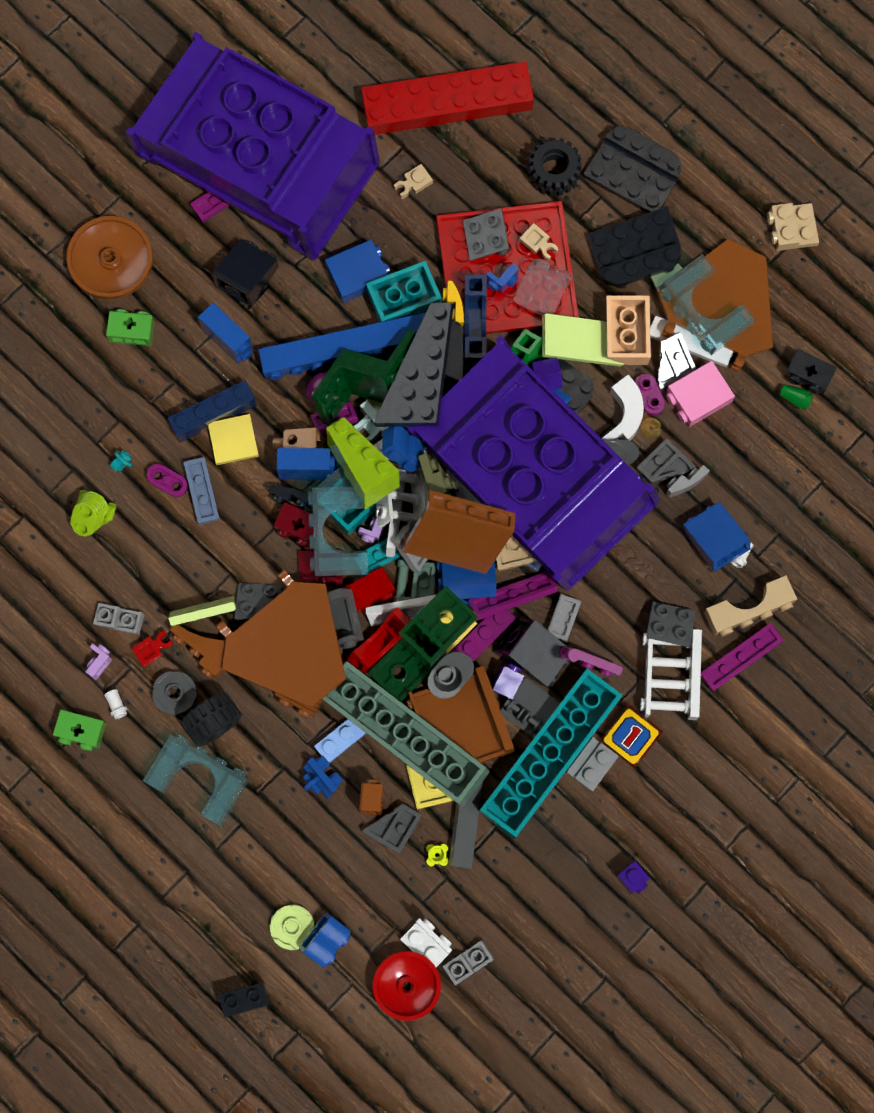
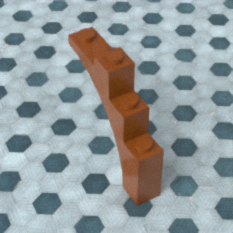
[169,625,226,680]

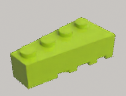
[326,417,400,510]

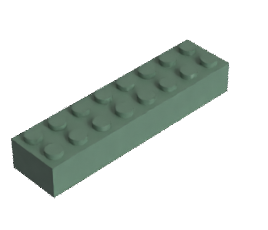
[322,661,490,807]

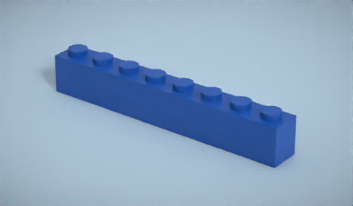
[259,313,426,380]

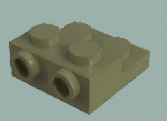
[419,453,459,497]

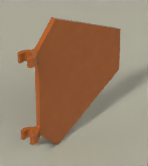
[657,239,773,371]
[216,569,346,708]

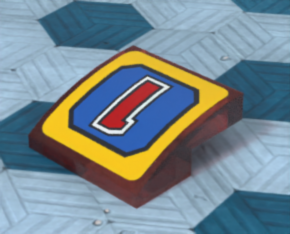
[600,704,663,768]

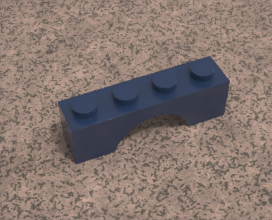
[464,275,487,365]
[168,380,257,443]

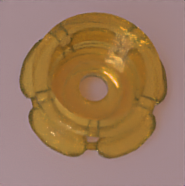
[640,417,661,438]

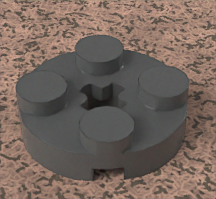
[152,671,197,716]

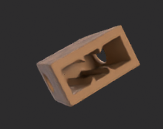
[272,428,325,451]

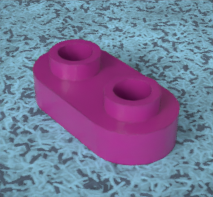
[635,374,665,416]
[147,464,188,498]

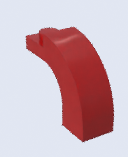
[345,607,410,674]

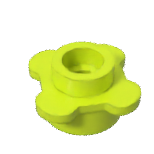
[426,844,449,866]

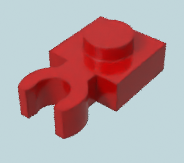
[131,631,173,668]

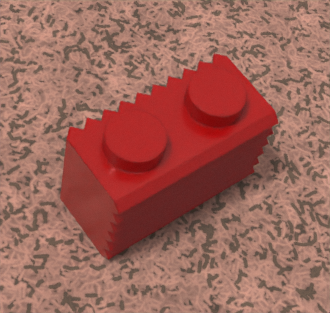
[344,567,395,614]

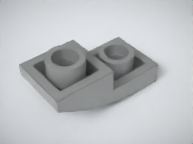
[666,465,710,498]
[93,603,145,635]
[443,940,495,985]

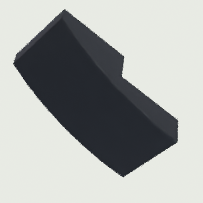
[269,486,316,510]

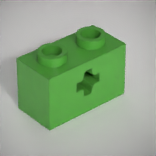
[106,309,155,346]
[53,710,106,751]

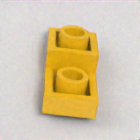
[443,281,464,328]

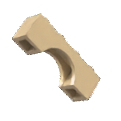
[704,576,797,637]

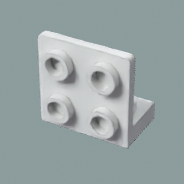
[400,918,452,967]

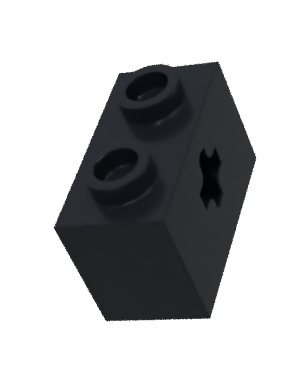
[784,348,837,395]
[219,983,270,1017]

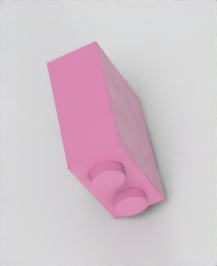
[666,361,735,427]

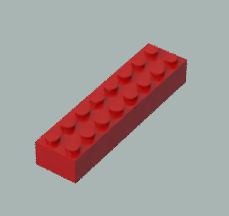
[361,61,534,135]

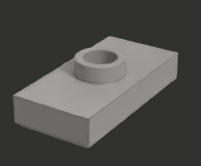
[548,594,581,643]

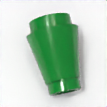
[780,384,814,410]

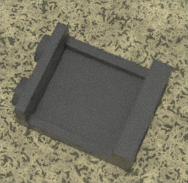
[328,588,364,649]

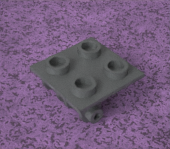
[463,209,509,261]
[235,583,282,623]
[646,602,696,648]
[500,678,560,738]

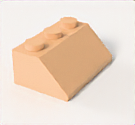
[606,296,651,365]

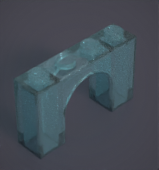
[659,254,756,356]
[308,485,368,576]
[143,734,249,828]

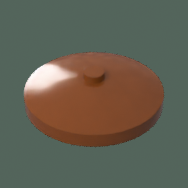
[67,216,153,300]

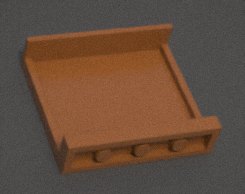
[403,490,515,574]
[406,666,514,764]

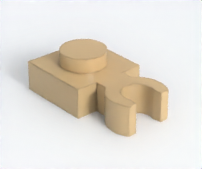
[394,164,433,199]
[519,223,558,261]

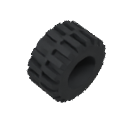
[528,138,582,197]
[181,692,242,747]

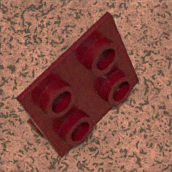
[298,550,343,592]

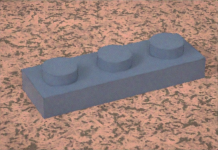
[184,457,220,525]

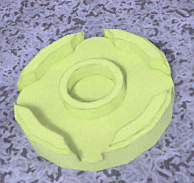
[270,905,315,950]

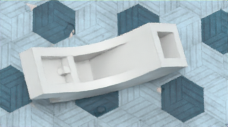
[601,375,644,441]

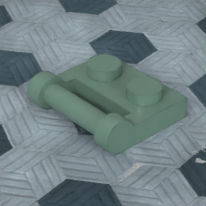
[393,560,437,602]

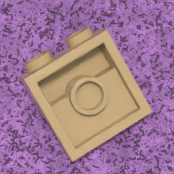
[767,203,819,251]
[496,536,538,571]

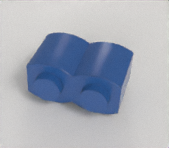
[382,427,424,472]
[299,912,351,968]

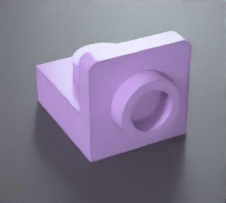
[358,516,386,543]
[86,644,112,680]

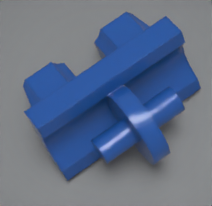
[303,756,343,799]

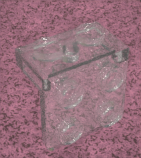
[514,259,573,315]

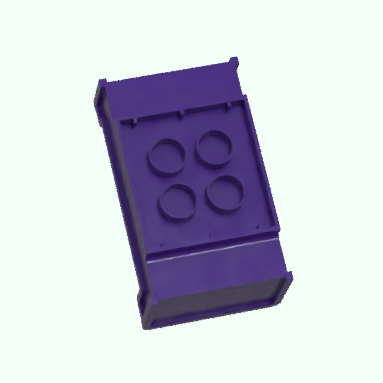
[126,32,380,261]
[407,335,660,591]

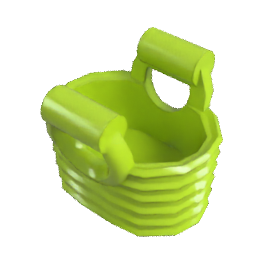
[70,490,117,537]

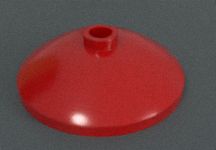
[373,951,441,1021]

